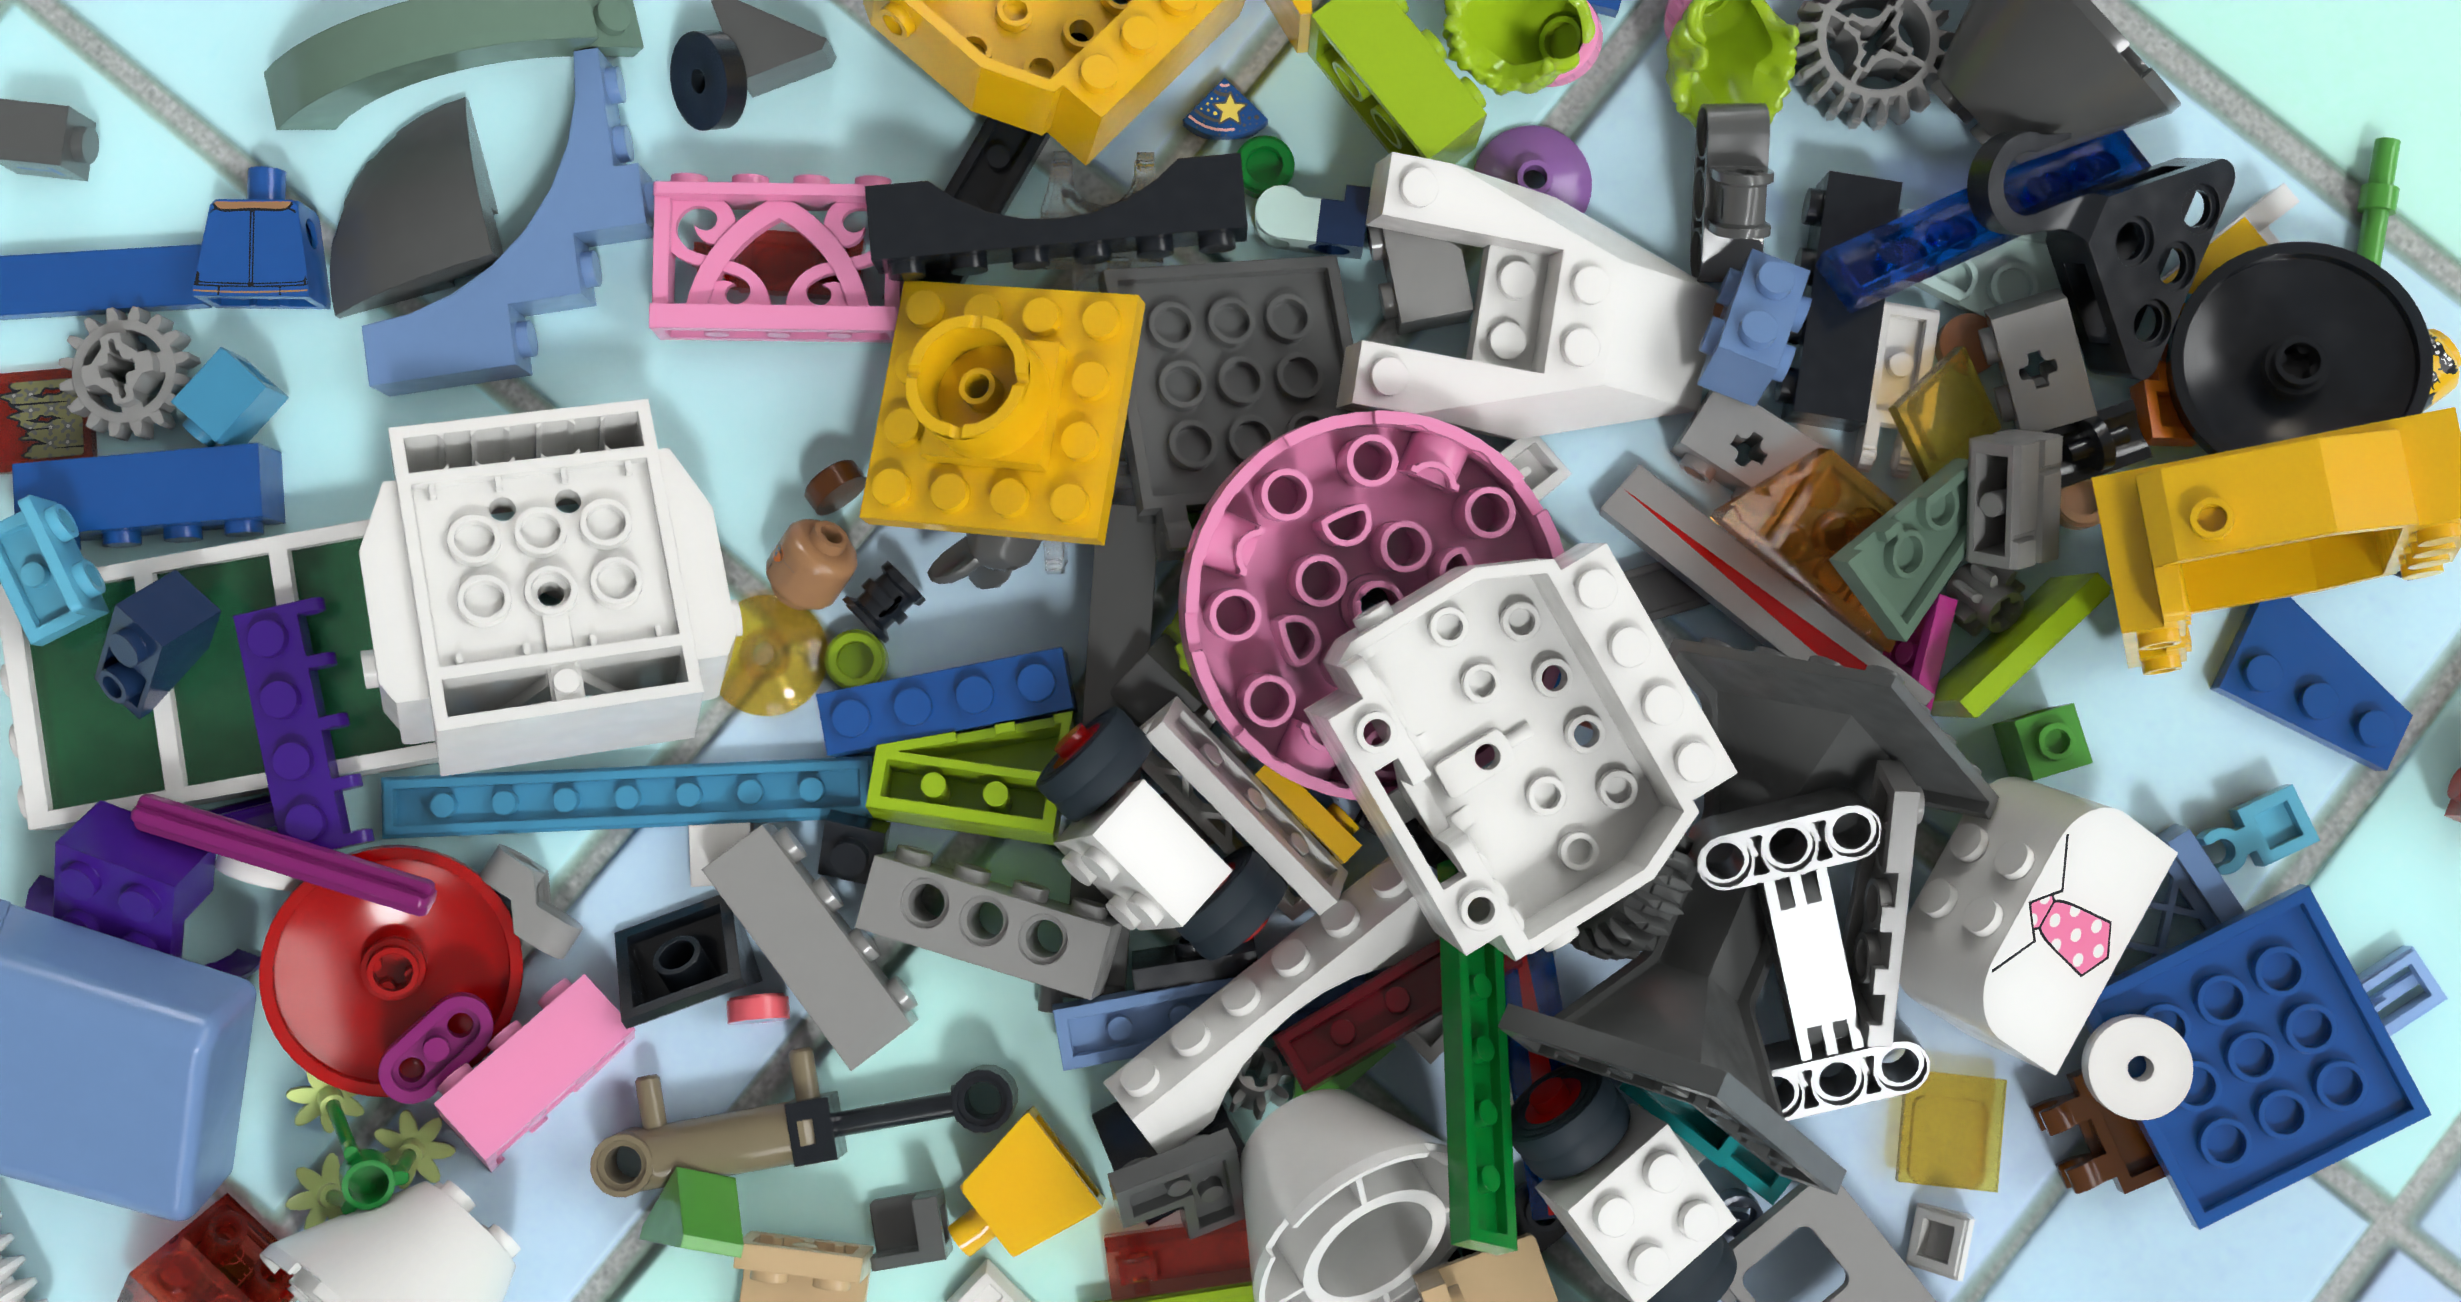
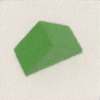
[639,1167,744,1258]

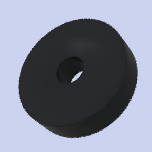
[670,30,747,131]

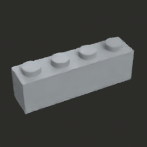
[701,823,919,1071]

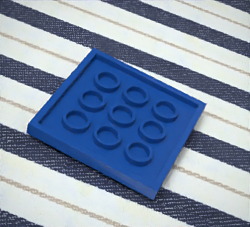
[2085,884,2432,1230]

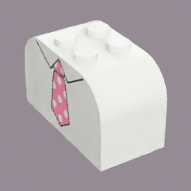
[1899,777,2178,1076]

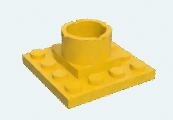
[859,280,1146,546]

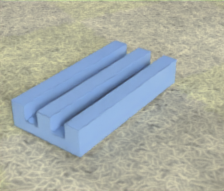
[2357,945,2448,1036]

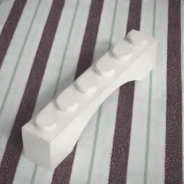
[1103,856,1440,1154]

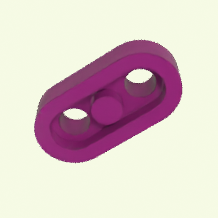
[378,992,493,1104]

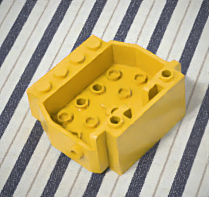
[863,0,1246,166]
[2091,407,2461,675]

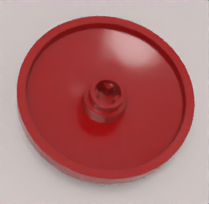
[259,845,523,1097]

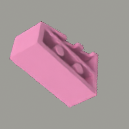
[434,974,635,1172]

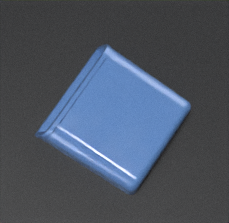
[0,899,256,1221]

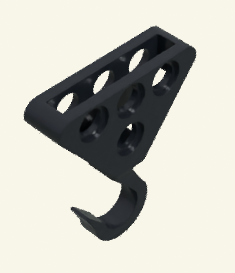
[1967,131,2235,380]

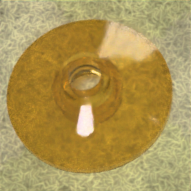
[720,595,828,716]

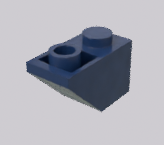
[94,569,221,720]

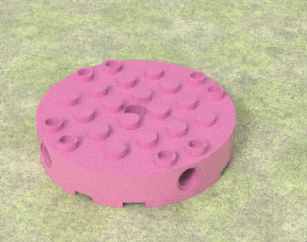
[1178,410,1564,800]

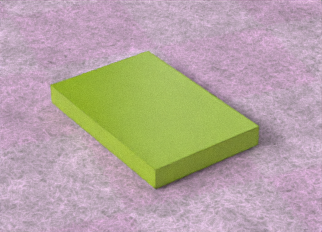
[1931,572,2112,718]

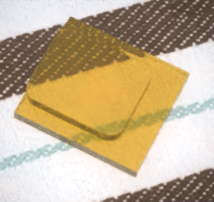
[1888,346,2002,483]
[1895,1071,2007,1193]

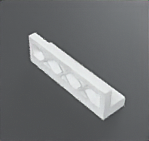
[1139,696,1348,921]

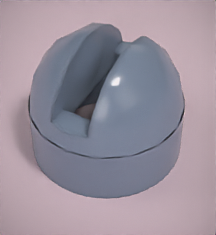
[1718,1188,1763,1242]

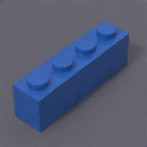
[12,443,286,551]
[816,647,1078,758]

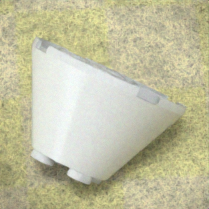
[259,1180,521,1302]

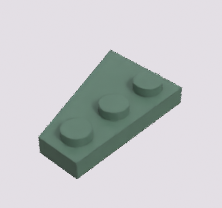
[1829,458,1968,642]

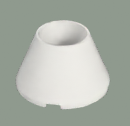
[1240,1088,1459,1302]

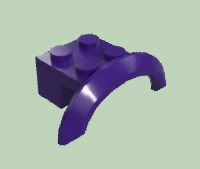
[25,800,261,979]

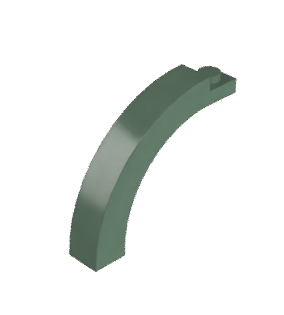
[264,0,644,130]

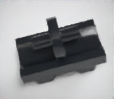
[2043,399,2153,489]

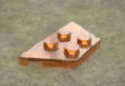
[1710,448,1898,653]

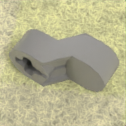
[479,844,583,960]

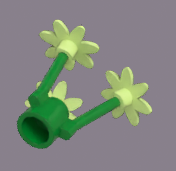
[285,1071,456,1230]

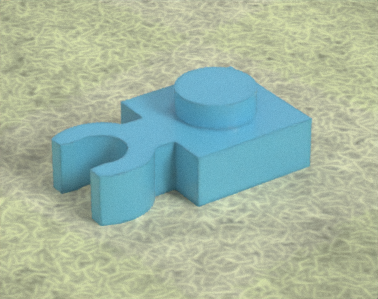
[2195,784,2320,875]

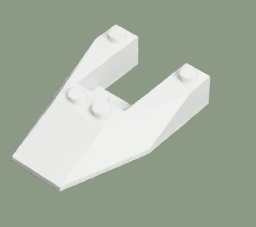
[1336,152,1718,440]

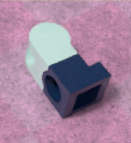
[1255,184,1371,260]

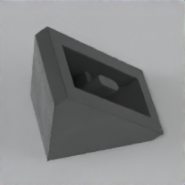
[711,0,837,98]

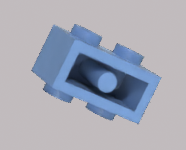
[1697,248,1812,407]

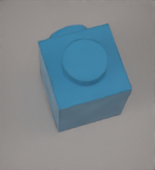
[171,347,289,447]

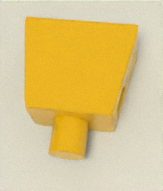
[948,1106,1106,1257]

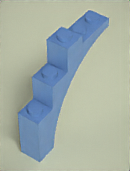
[362,48,658,397]

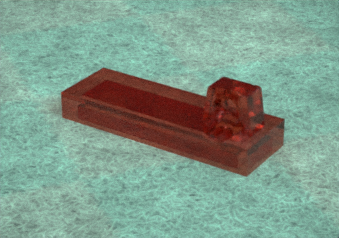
[1104,1219,1252,1301]

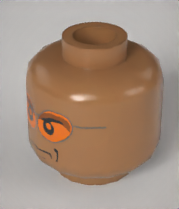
[766,519,858,610]

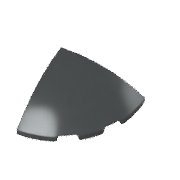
[330,97,503,318]

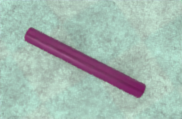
[131,794,437,917]

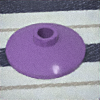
[1474,125,1592,213]

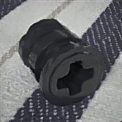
[842,560,926,643]

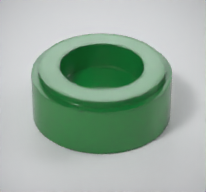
[1237,135,1295,199]

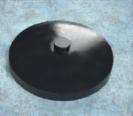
[2166,242,2433,455]

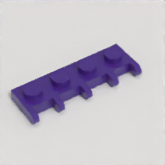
[233,597,375,850]

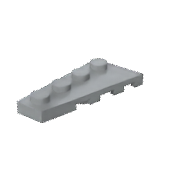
[1842,760,1925,1048]

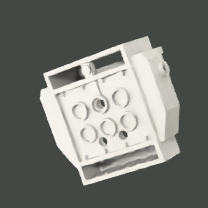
[359,399,743,777]
[1304,543,1738,961]

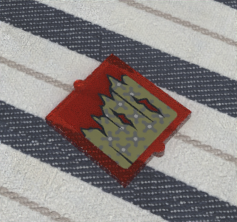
[0,368,98,475]

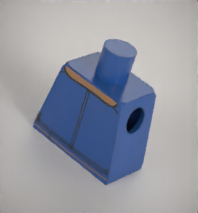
[192,166,331,309]

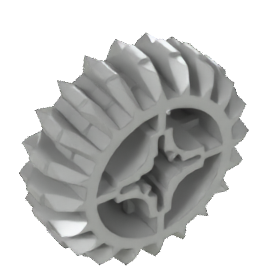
[1793,0,1955,131]

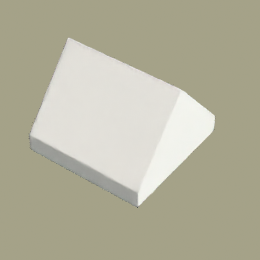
[1905,1203,1975,1281]

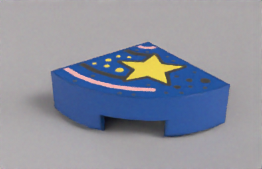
[1183,78,1268,140]

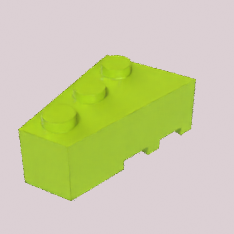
[865,711,1076,846]

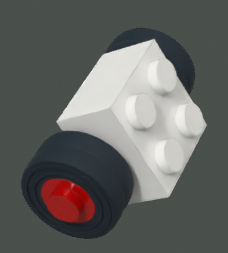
[1036,706,1287,961]
[1511,1064,1737,1302]

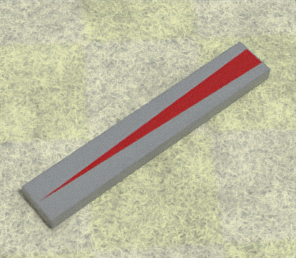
[1599,464,1935,706]

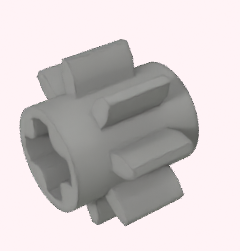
[1946,563,2025,637]
[1229,1045,1294,1120]

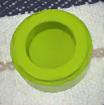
[825,629,889,689]

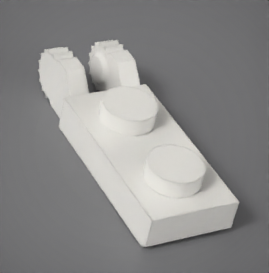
[1853,301,1940,479]

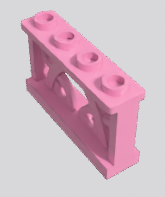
[649,173,904,343]

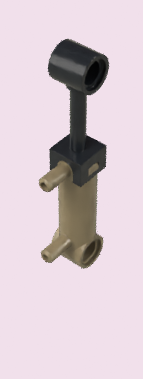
[590,1047,1018,1197]

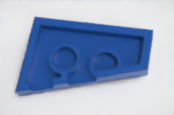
[2210,597,2413,771]

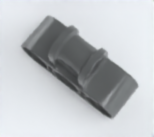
[1690,103,1774,282]

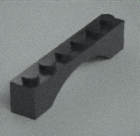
[865,153,1248,281]

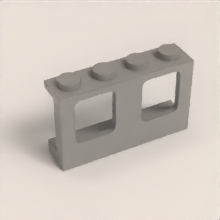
[1720,1183,1936,1302]

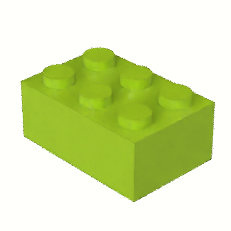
[1308,0,1487,164]

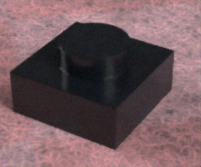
[817,809,891,885]

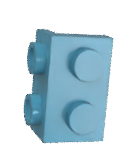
[0,495,110,646]

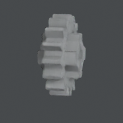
[58,306,201,441]

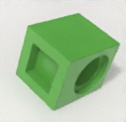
[1992,703,2093,781]

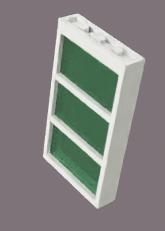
[0,519,438,830]

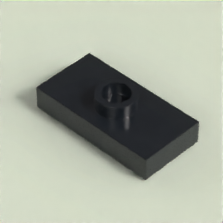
[1132,936,1257,992]

